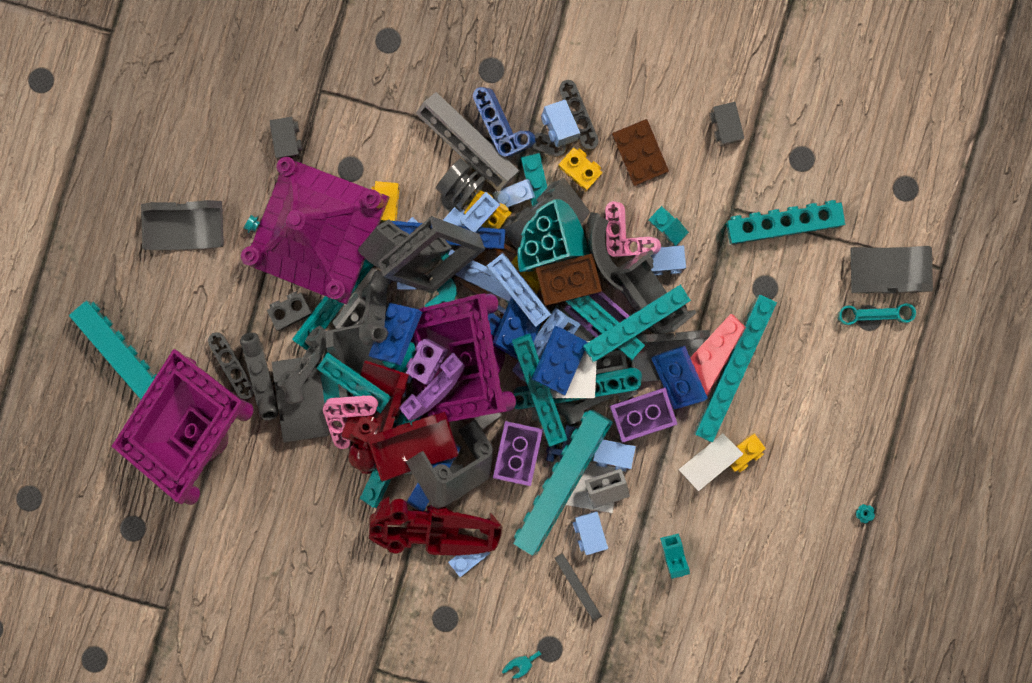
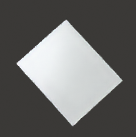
[550,341,597,398]
[679,433,743,491]
[566,463,615,513]

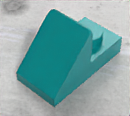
[648,206,689,246]

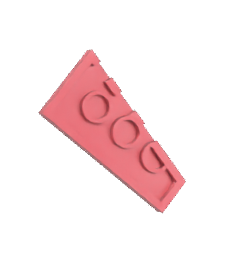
[690,314,746,396]

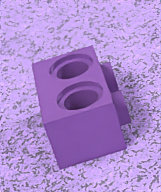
[406,339,448,384]

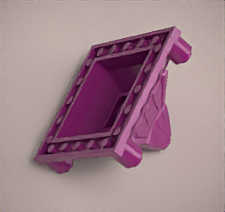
[241,157,390,305]
[411,293,516,422]
[112,349,253,505]

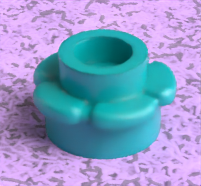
[243,215,260,233]
[856,504,875,523]

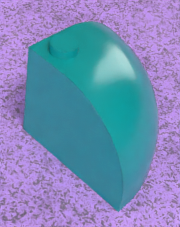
[518,199,590,272]

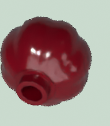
[348,442,377,474]

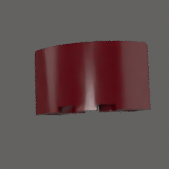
[341,361,409,447]
[367,411,458,481]

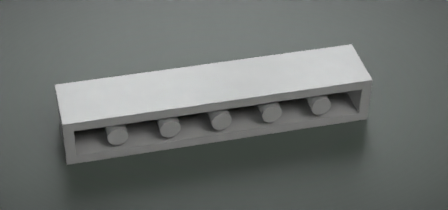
[416,92,519,192]

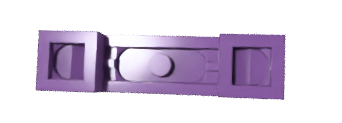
[399,353,465,421]

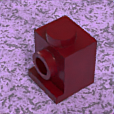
[350,416,379,449]

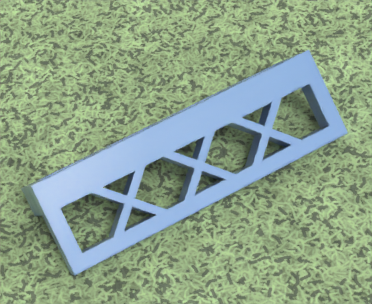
[448,250,511,302]
[487,253,551,327]
[512,308,581,382]

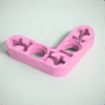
[605,201,661,257]
[323,396,378,449]

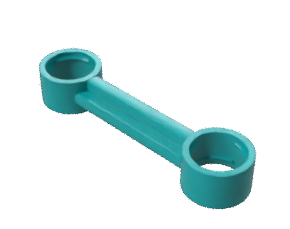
[838,303,916,325]

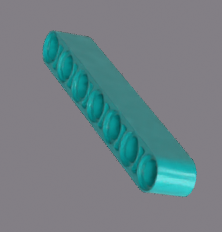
[513,368,642,409]

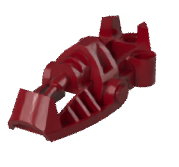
[369,497,503,556]

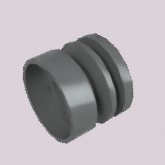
[435,158,486,210]

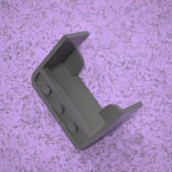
[611,250,697,334]
[406,419,492,509]

